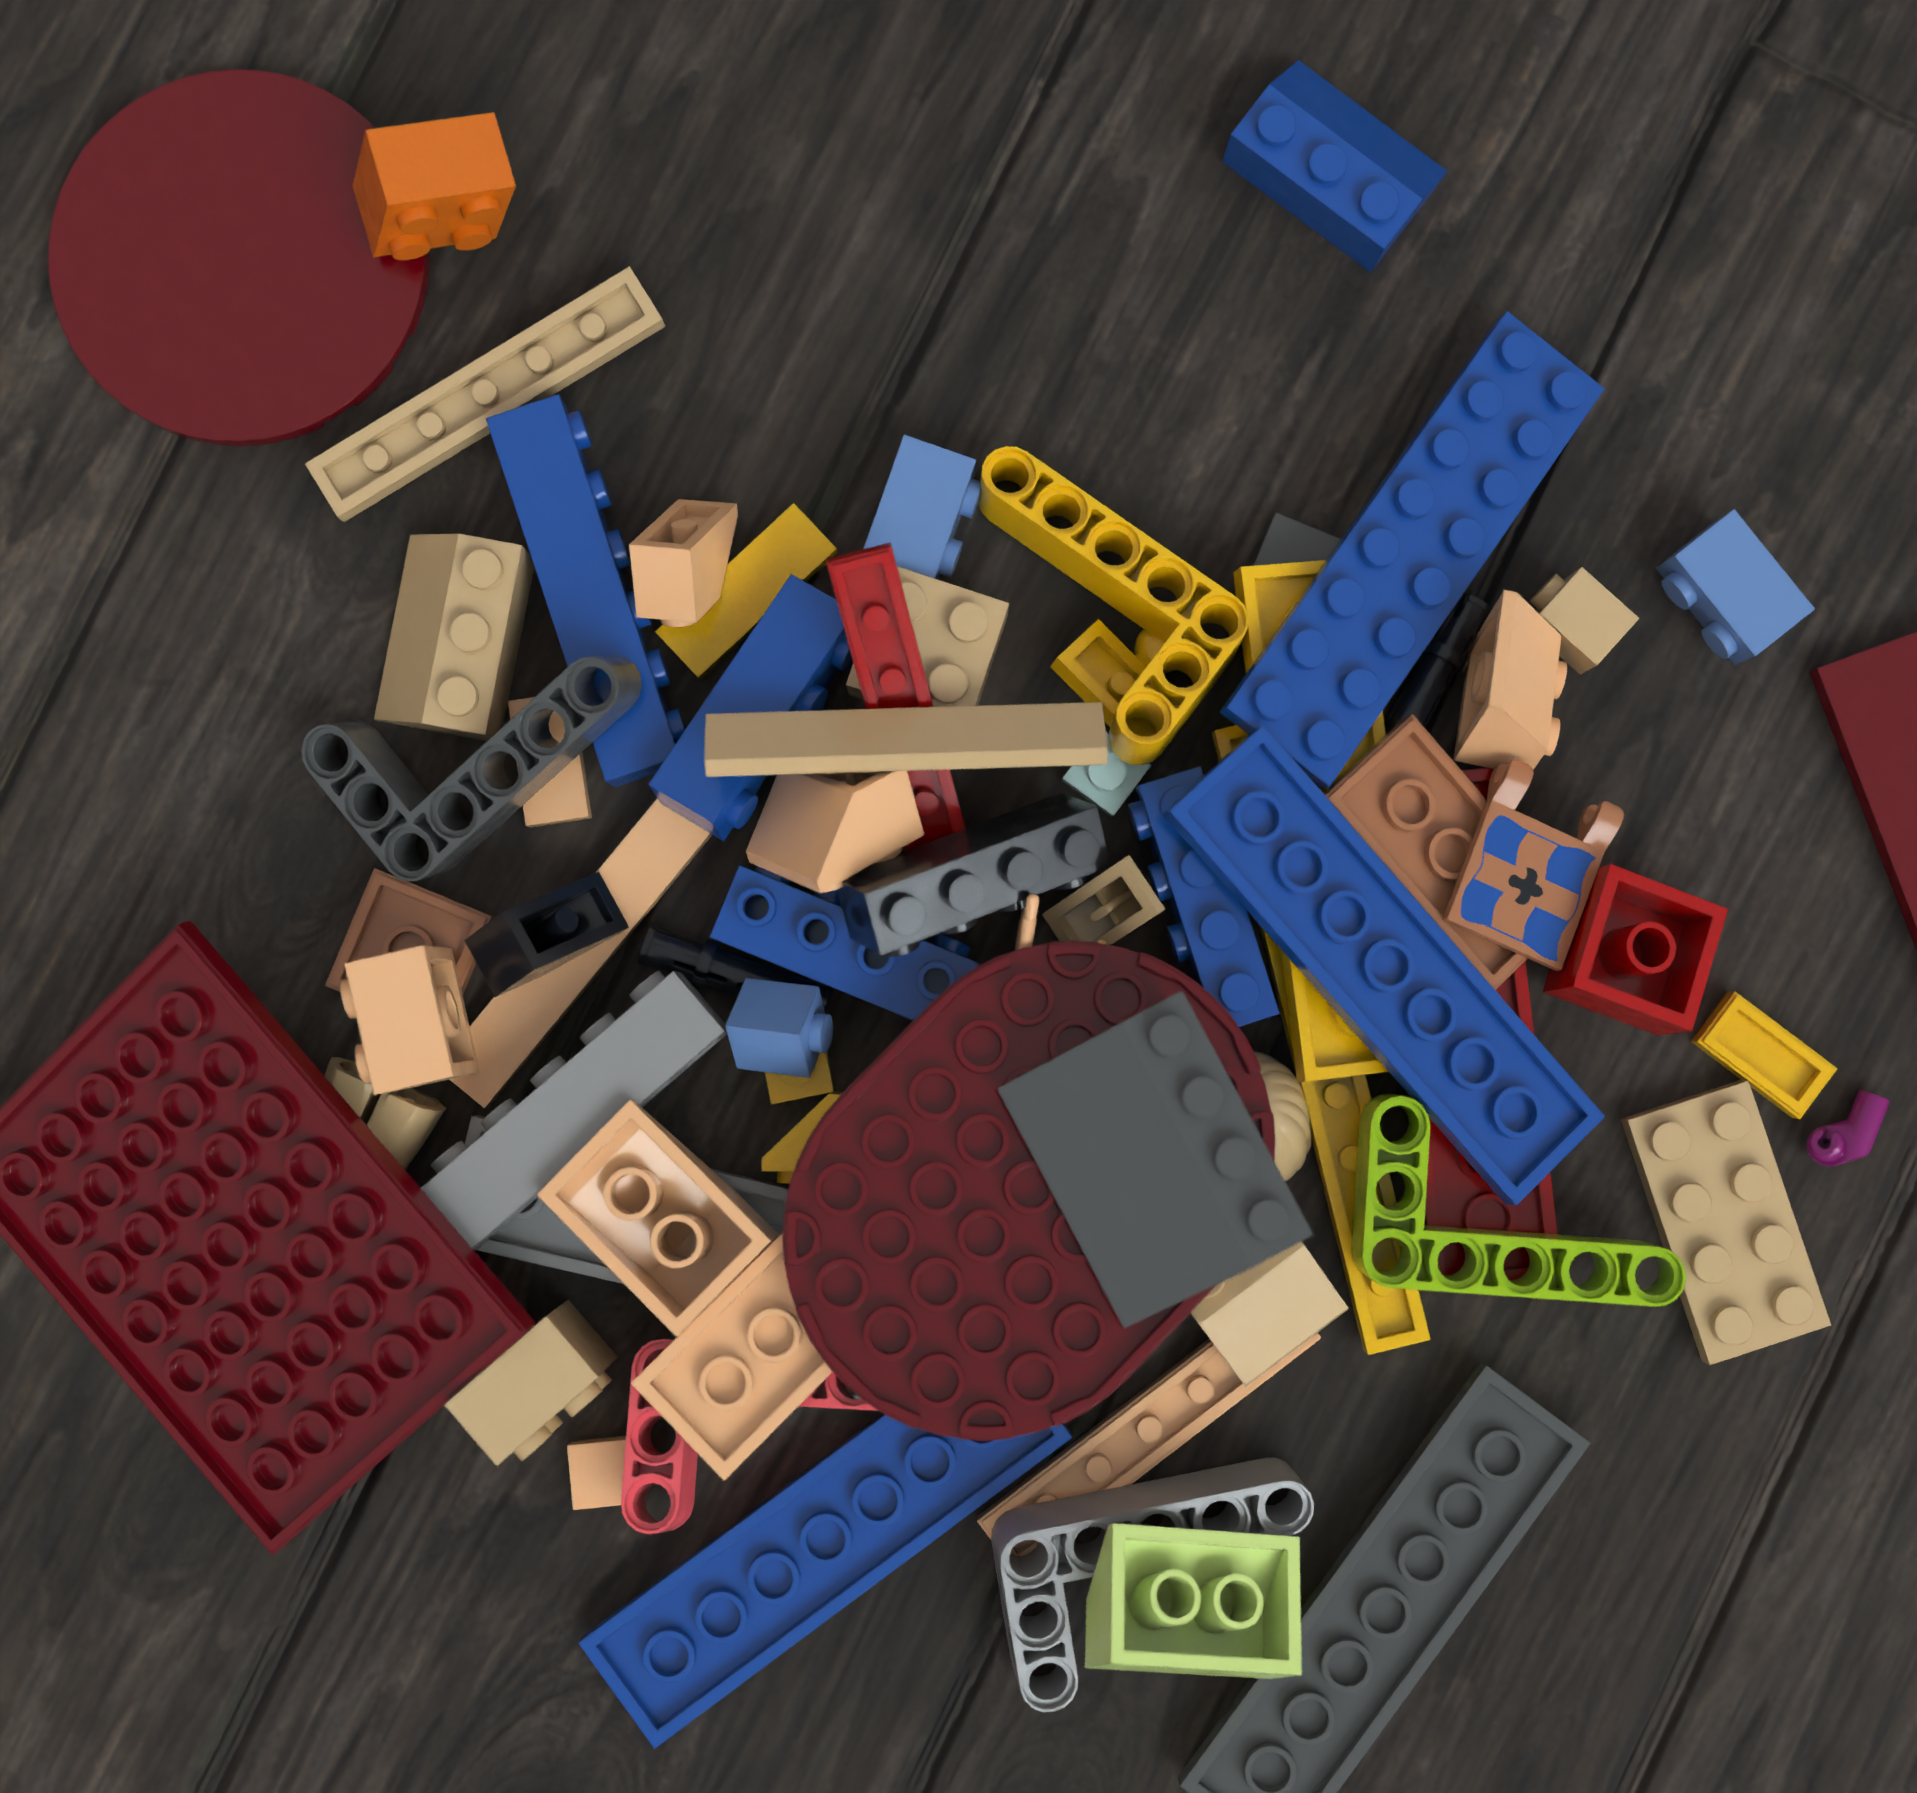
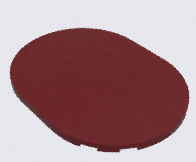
[782,941,1275,1441]

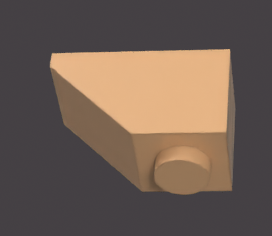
[629,499,738,627]

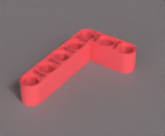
[621,1339,878,1534]

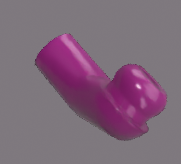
[1806,1090,1890,1167]

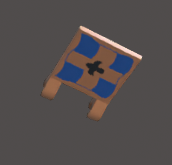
[1442,759,1624,971]

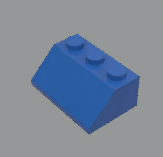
[1222,60,1448,273]

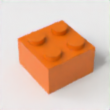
[353,112,516,260]

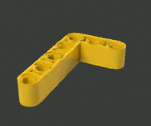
[978,446,1249,765]

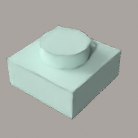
[1061,732,1151,818]

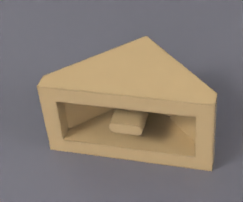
[1042,855,1165,945]

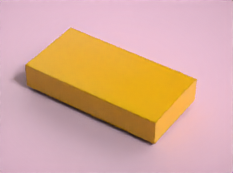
[1691,991,1838,1119]

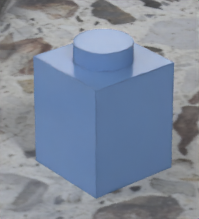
[725,978,833,1078]

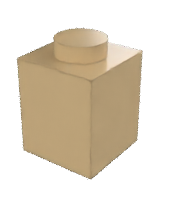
[1530,567,1639,674]

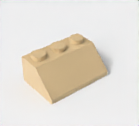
[374,534,534,741]

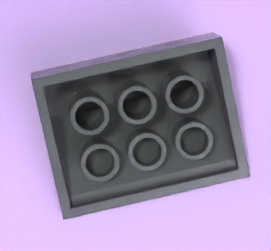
[997,991,1313,1328]

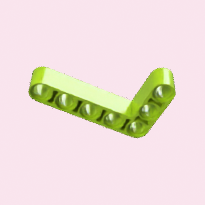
[1352,1093,1686,1307]

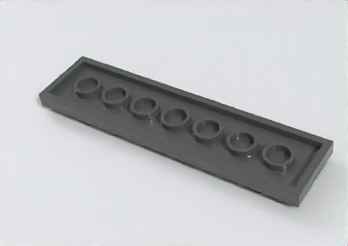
[1177,1362,1591,1793]

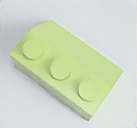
[1085,1523,1302,1679]

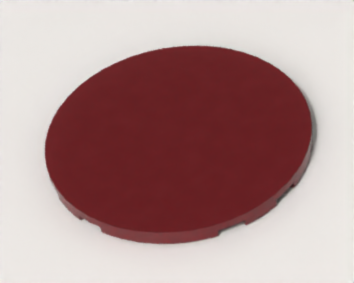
[48,69,430,446]

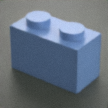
[863,435,981,580]
[1656,509,1815,666]

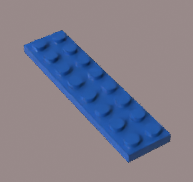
[1219,311,1605,790]
[1163,725,1605,1206]
[578,1413,1072,1749]

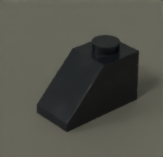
[464,871,629,997]

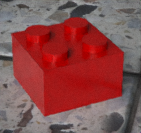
[1543,864,1728,1036]

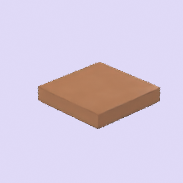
[325,868,495,995]

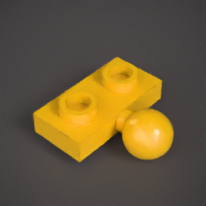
[1050,619,1172,737]

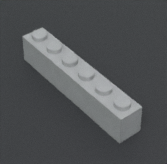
[421,971,727,1251]

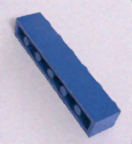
[486,394,687,787]

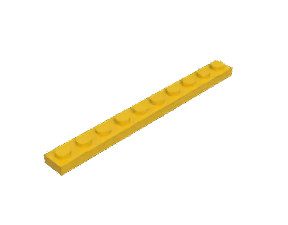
[1212,725,1431,1355]

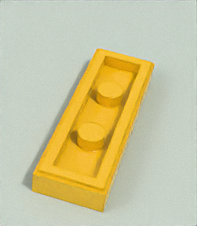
[655,503,838,681]

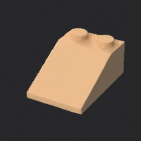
[537,1099,780,1337]

